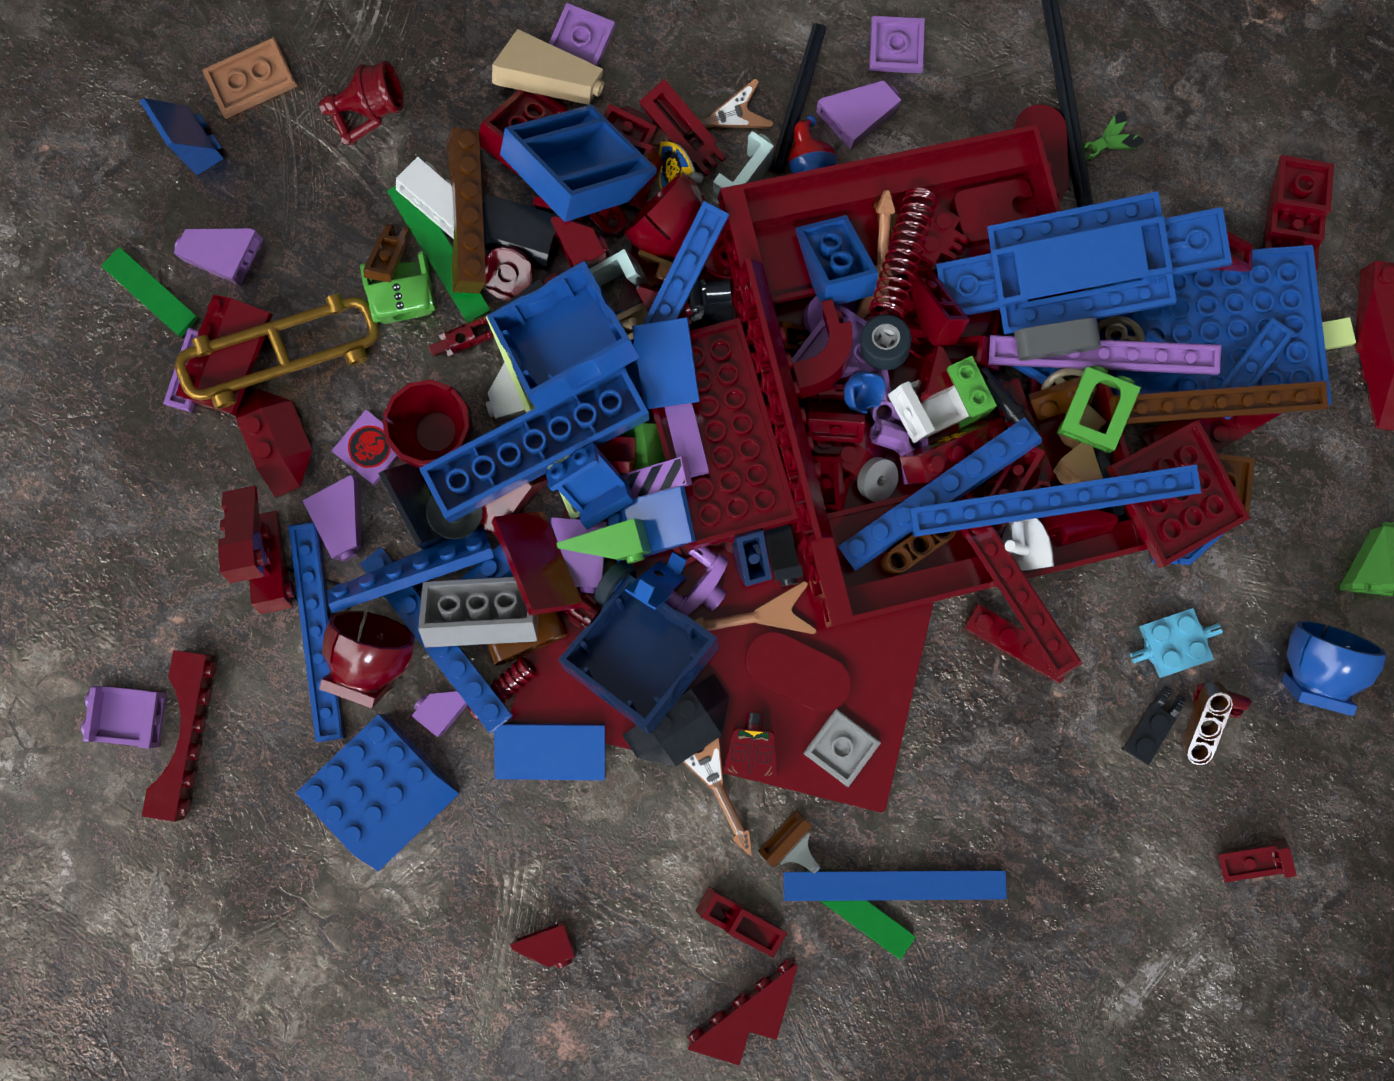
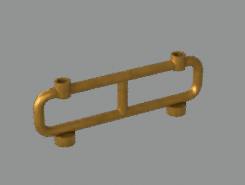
[174,294,380,409]

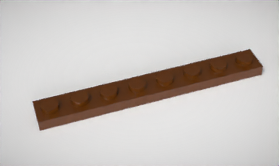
[1109,381,1328,424]

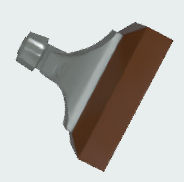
[758,810,820,874]

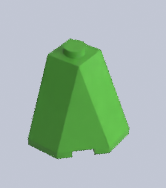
[1340,523,1394,596]

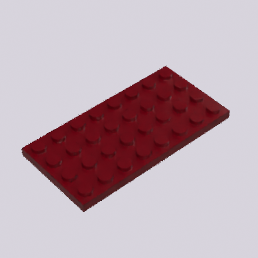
[652,318,799,551]

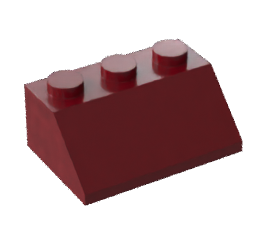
[550,216,610,269]

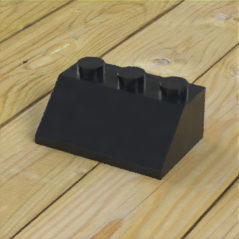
[378,463,449,549]

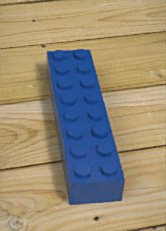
[419,367,649,523]

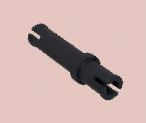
[980,366,1040,432]

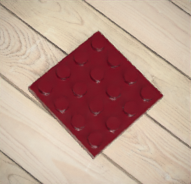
[1106,419,1250,568]

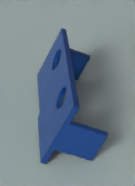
[625,551,687,610]

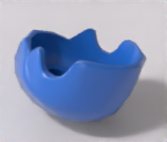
[844,371,886,413]

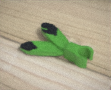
[1084,112,1144,161]

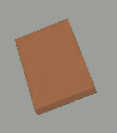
[202,37,297,119]

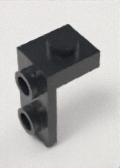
[764,525,803,587]

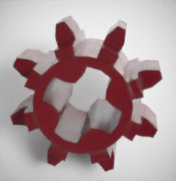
[565,592,601,628]

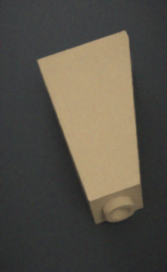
[492,29,604,105]

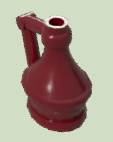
[319,61,404,146]

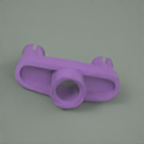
[665,546,728,616]

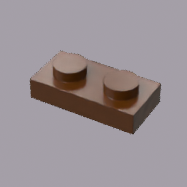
[1029,376,1092,421]

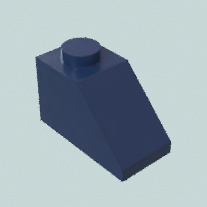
[732,529,772,587]

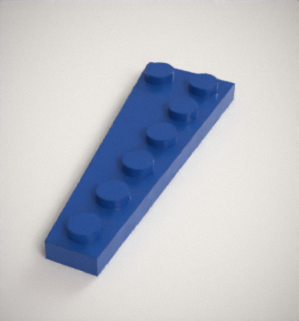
[327,525,494,613]

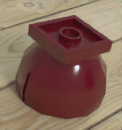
[624,172,724,264]
[382,380,473,468]
[319,610,415,708]

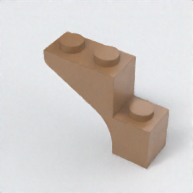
[1053,404,1107,485]

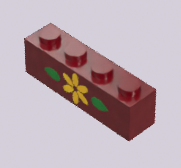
[900,418,1006,483]

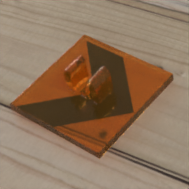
[638,250,673,282]

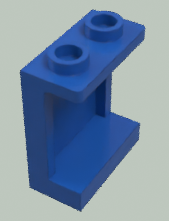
[546,442,634,530]

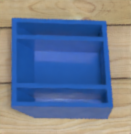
[500,105,657,222]
[296,714,460,871]

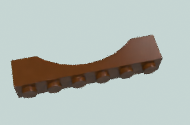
[446,127,486,294]

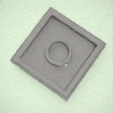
[803,709,881,787]

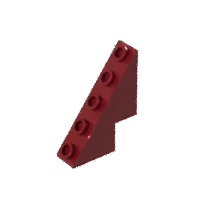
[686,958,798,1066]

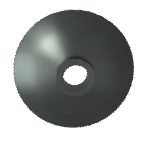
[426,494,482,539]

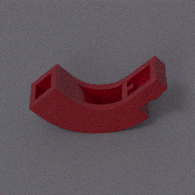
[793,299,853,399]

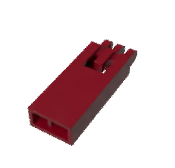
[639,79,726,176]

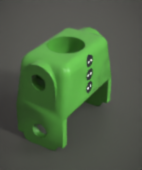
[360,251,436,324]

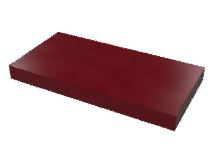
[491,511,583,616]

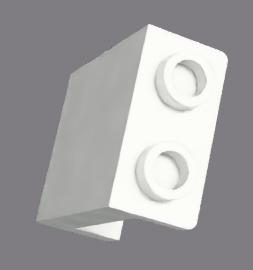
[888,380,969,443]

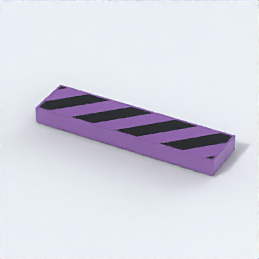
[621,457,692,499]

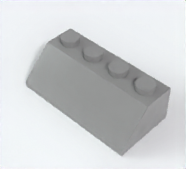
[418,577,538,647]

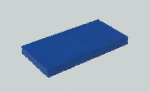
[494,723,606,781]

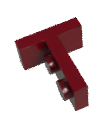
[1217,838,1297,883]

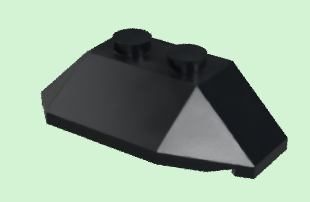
[622,673,729,767]

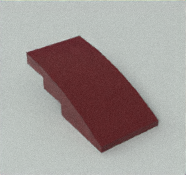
[1262,155,1334,271]

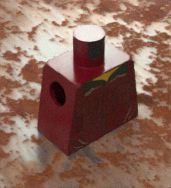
[723,712,777,778]

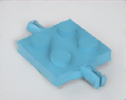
[1130,608,1222,678]

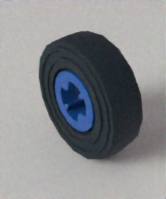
[594,561,636,607]

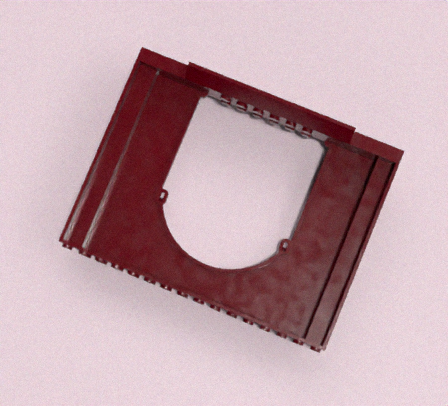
[718,124,1148,628]

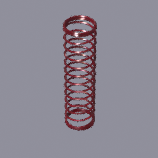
[869,187,938,320]

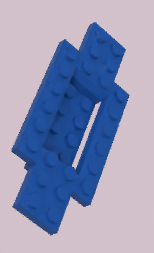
[936,191,1232,336]

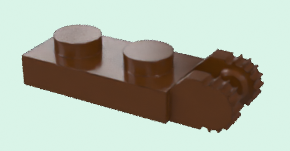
[363,223,410,283]

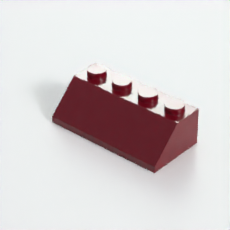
[175,294,273,415]

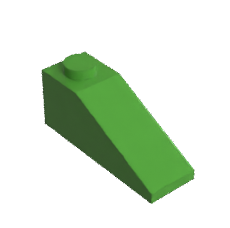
[556,518,651,564]

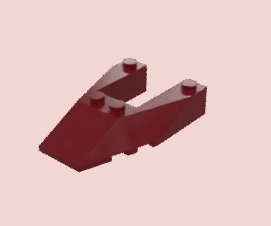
[1355,261,1394,431]

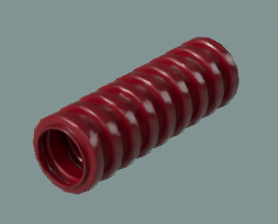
[467,657,537,721]

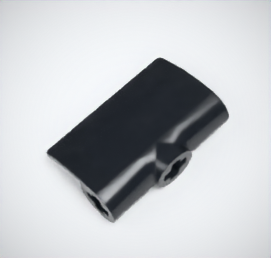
[482,194,559,267]
[652,277,734,331]

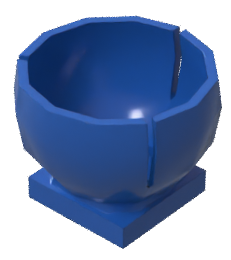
[1281,621,1386,716]

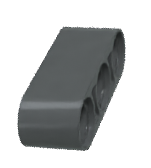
[1014,318,1101,361]

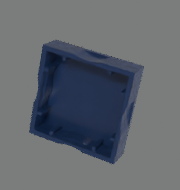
[558,574,719,735]

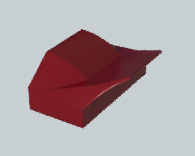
[603,104,657,144]

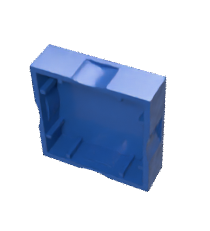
[487,261,639,414]

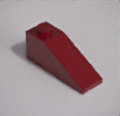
[907,266,970,346]

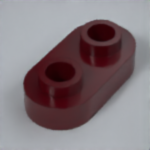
[588,206,626,237]

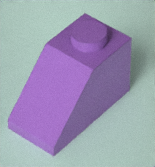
[412,691,467,737]

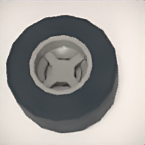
[860,314,912,371]

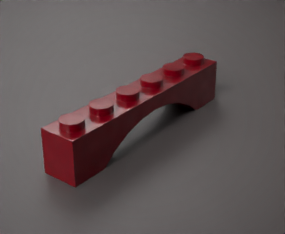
[141,650,217,822]

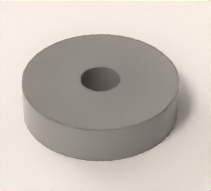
[857,457,898,502]

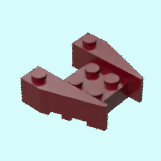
[218,485,295,614]

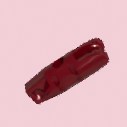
[428,313,494,357]

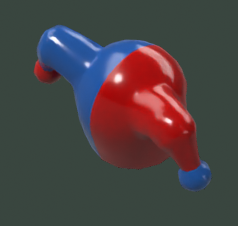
[788,115,836,174]

